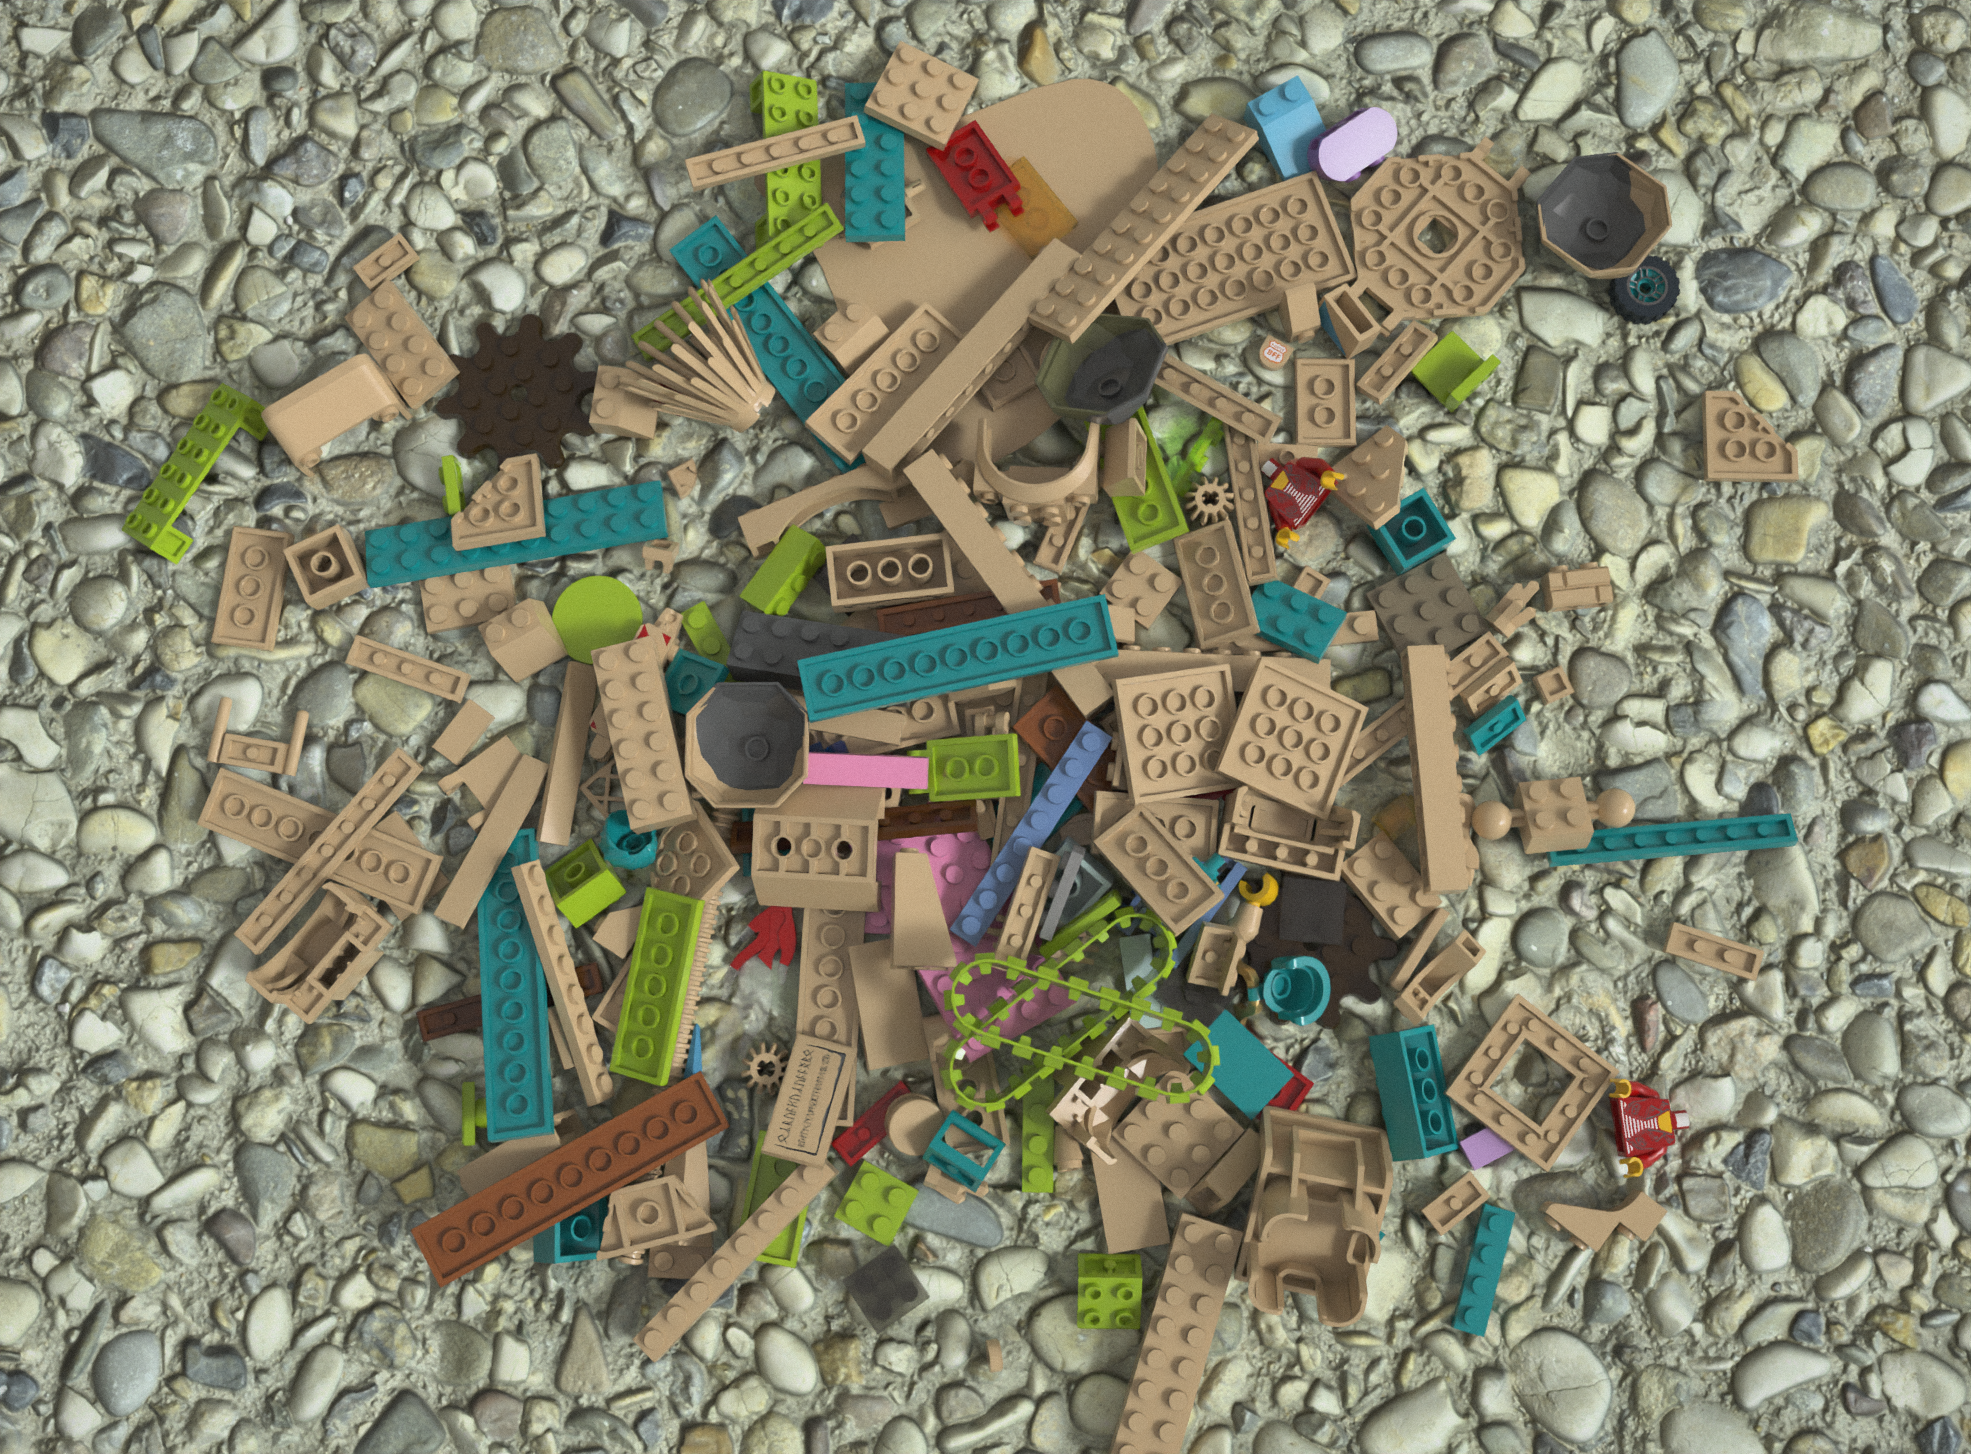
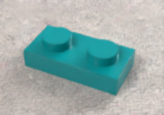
[1463,694,1526,756]

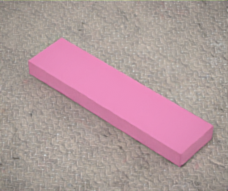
[803,752,929,789]

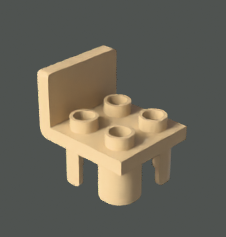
[1234,1106,1393,1327]

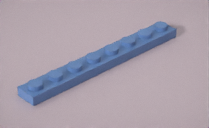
[950,720,1113,947]

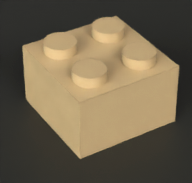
[283,524,370,611]

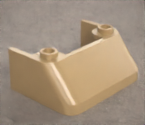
[261,354,413,477]

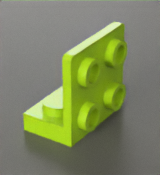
[1410,331,1501,413]
[1077,1253,1142,1329]

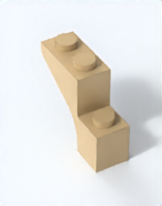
[1538,1189,1668,1252]

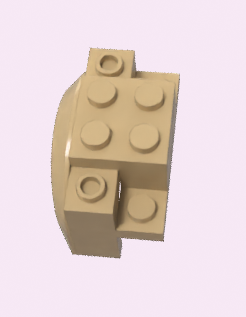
[973,418,1102,527]
[245,882,394,1024]
[1045,1013,1191,1166]

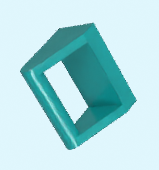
[922,1109,1006,1193]

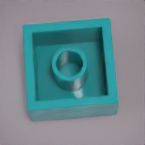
[1366,487,1456,576]

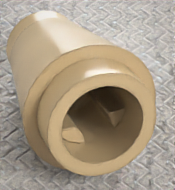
[1053,1125,1084,1172]

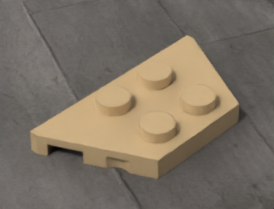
[596,1174,717,1261]

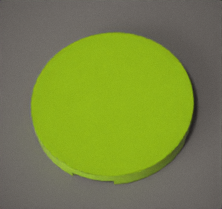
[552,576,643,665]

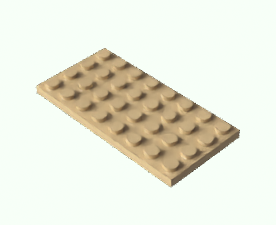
[1113,170,1357,346]

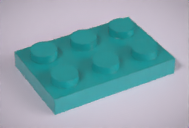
[1251,580,1347,664]

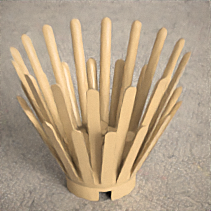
[618,278,775,433]

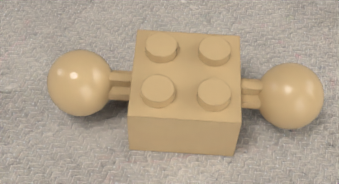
[1472,777,1636,854]

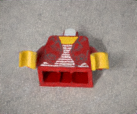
[1261,457,1344,550]
[1609,1078,1690,1178]

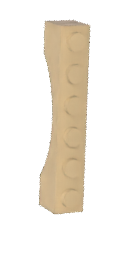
[738,463,918,560]

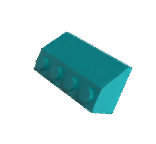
[1368,1024,1459,1162]

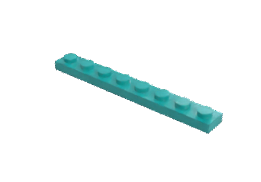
[1546,813,1798,867]

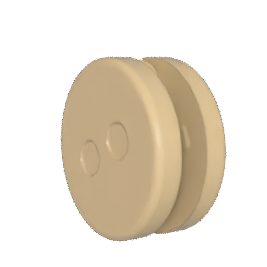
[884,1093,945,1156]

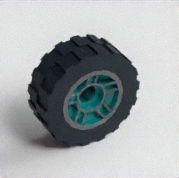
[1608,255,1680,325]

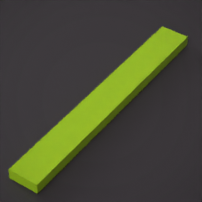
[631,202,844,362]

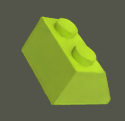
[544,838,627,929]

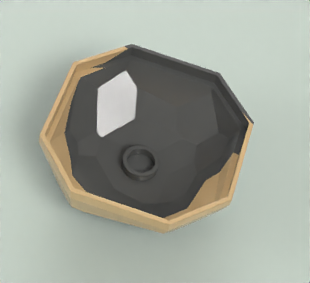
[1536,152,1672,279]
[685,682,809,808]

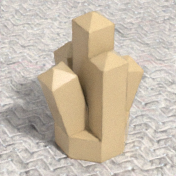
[1484,581,1540,639]
[923,1164,989,1205]

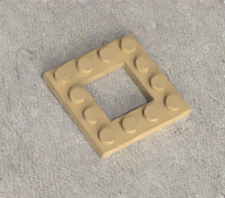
[1443,994,1620,1172]

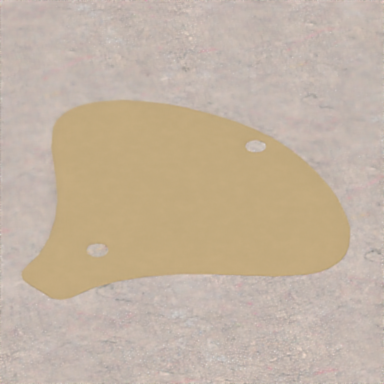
[754,79,1158,464]

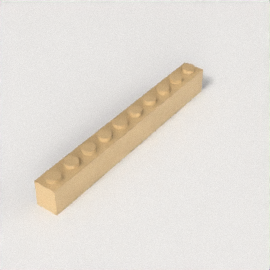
[862,238,1082,484]
[903,449,1114,719]

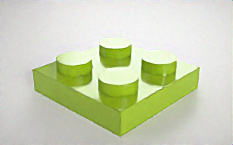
[834,1160,919,1247]

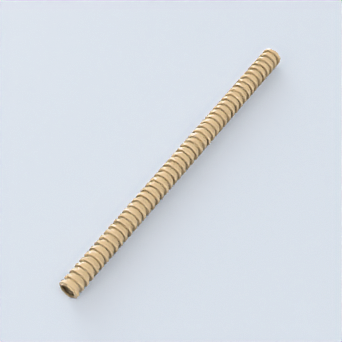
[615,808,742,1265]

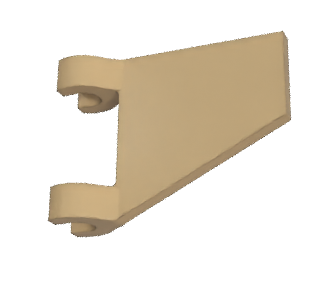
[438,735,523,834]

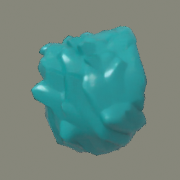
[598,810,658,870]

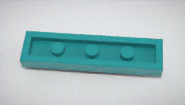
[1451,1203,1516,1337]

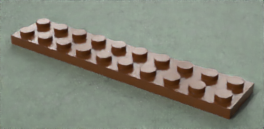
[411,1071,730,1288]

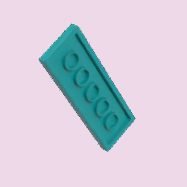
[845,82,905,242]

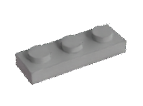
[1038,844,1086,941]

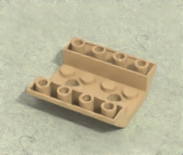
[751,783,886,912]

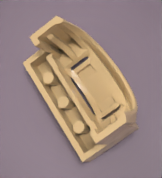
[1216,785,1361,882]

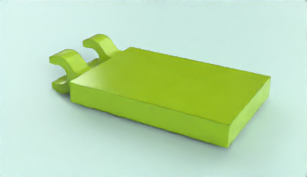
[907,733,1021,802]

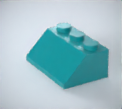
[533,1195,608,1264]

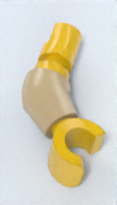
[1193,872,1279,947]

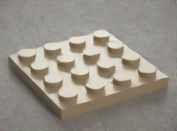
[1214,657,1369,821]
[1111,664,1242,805]

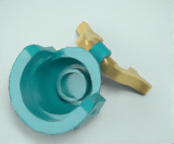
[1233,956,1331,1026]

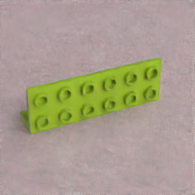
[749,70,824,250]
[121,383,269,565]

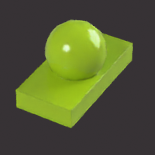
[462,1081,487,1146]

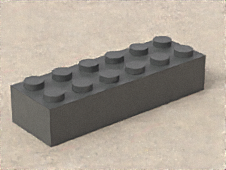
[726,610,911,708]

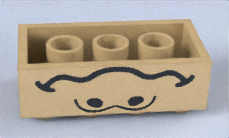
[825,532,955,613]

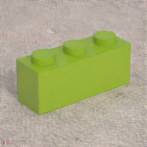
[739,524,826,617]

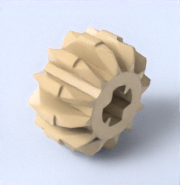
[1184,476,1234,527]
[741,1042,789,1095]

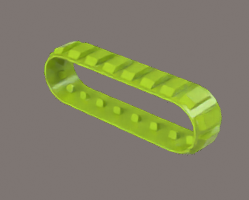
[939,906,1178,1113]
[944,952,1220,1104]

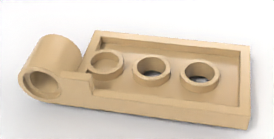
[922,1014,1011,1155]

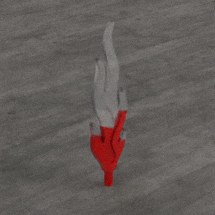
[708,906,797,1091]

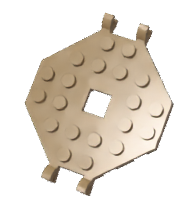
[1349,136,1531,339]

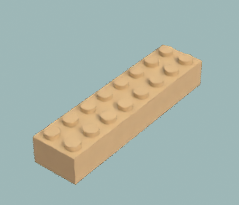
[1108,1210,1243,1454]

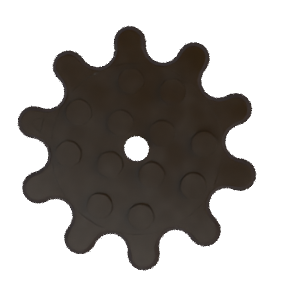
[436,314,597,472]
[1234,861,1399,1030]

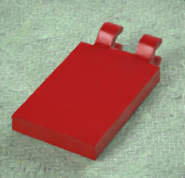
[926,120,1025,233]

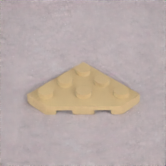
[1702,391,1799,483]
[1330,425,1408,530]
[451,453,546,551]

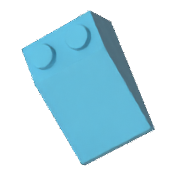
[1243,75,1326,181]

